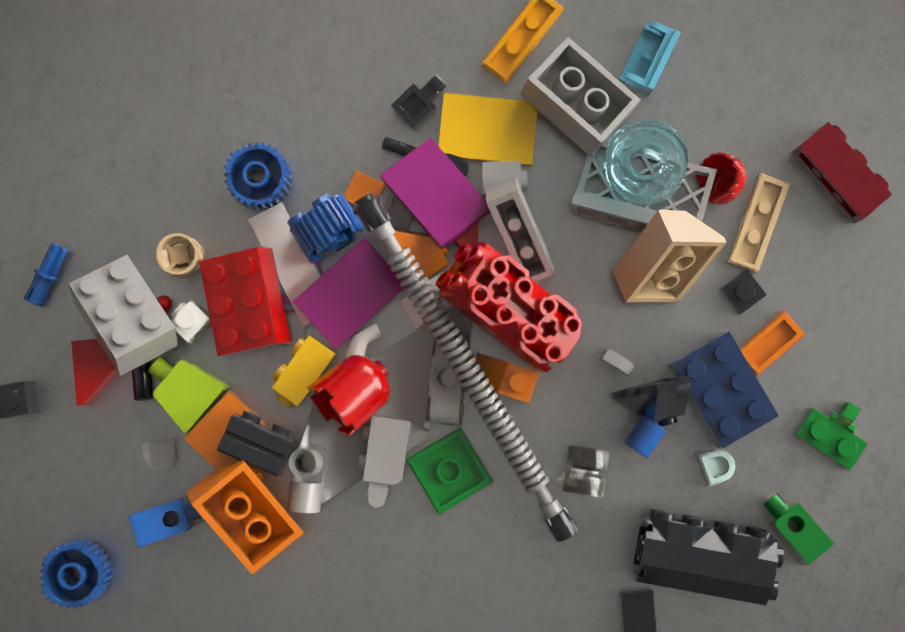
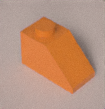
[393,228,449,278]
[475,352,539,404]

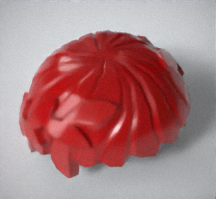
[696,152,747,205]

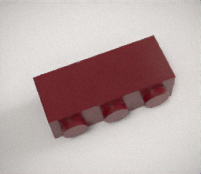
[792,121,892,223]

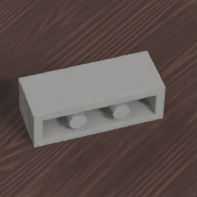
[485,177,554,282]

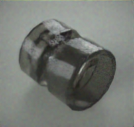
[562,446,610,497]

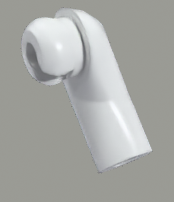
[345,323,383,358]

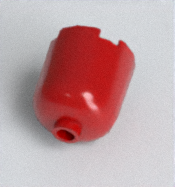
[307,355,390,437]

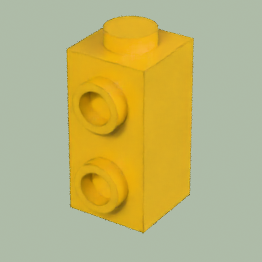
[272,335,338,408]

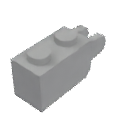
[358,415,411,509]

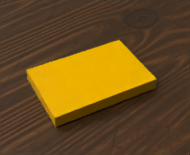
[438,93,538,166]

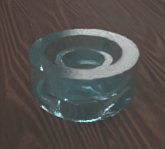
[604,119,688,206]

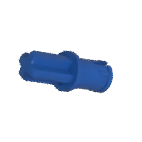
[23,243,67,307]

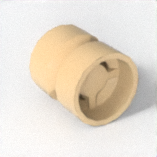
[156,233,205,278]

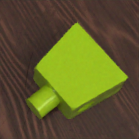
[148,357,230,434]

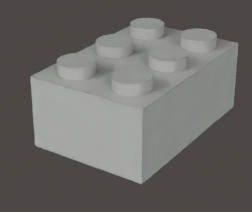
[519,37,641,157]
[69,255,178,376]

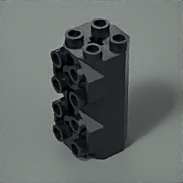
[633,509,784,606]

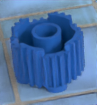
[224,142,292,211]
[287,194,364,264]
[39,539,113,609]

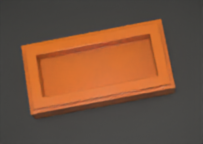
[740,310,806,376]

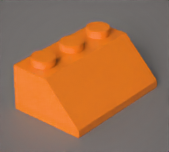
[187,460,304,575]

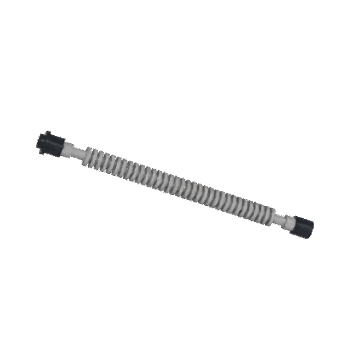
[352,192,579,542]

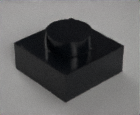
[720,269,767,315]

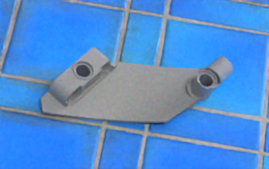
[287,307,472,513]

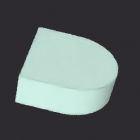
[697,449,735,487]

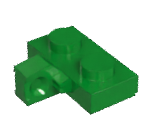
[794,402,868,470]

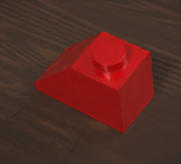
[71,339,118,406]

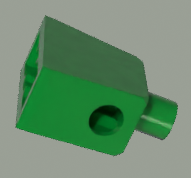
[763,492,834,565]

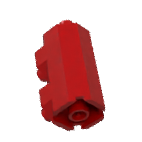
[435,242,582,373]

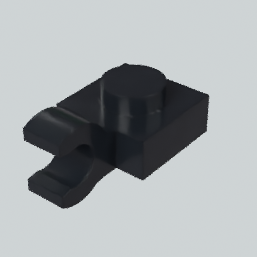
[391,74,446,129]

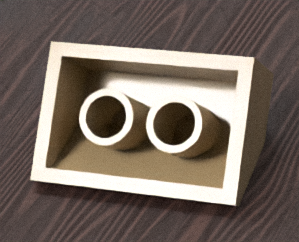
[613,210,727,302]

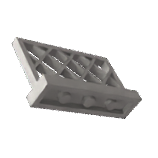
[571,141,717,232]

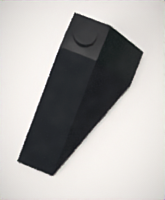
[609,376,691,427]

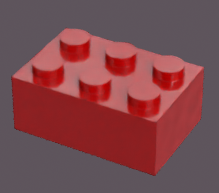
[198,247,291,356]

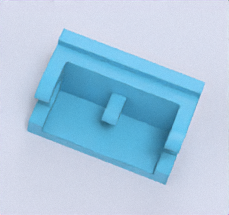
[619,21,681,96]

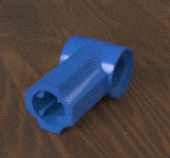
[623,415,666,459]

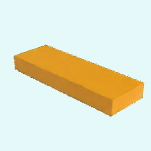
[481,0,564,84]

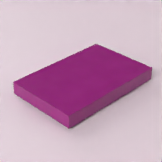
[380,138,490,250]
[292,238,407,349]

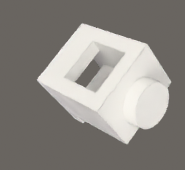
[171,299,211,343]

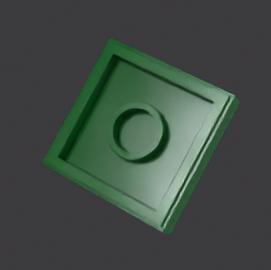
[406,427,494,515]

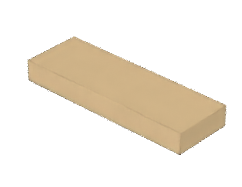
[726,173,790,274]

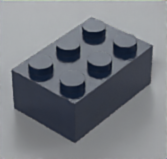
[668,331,779,449]

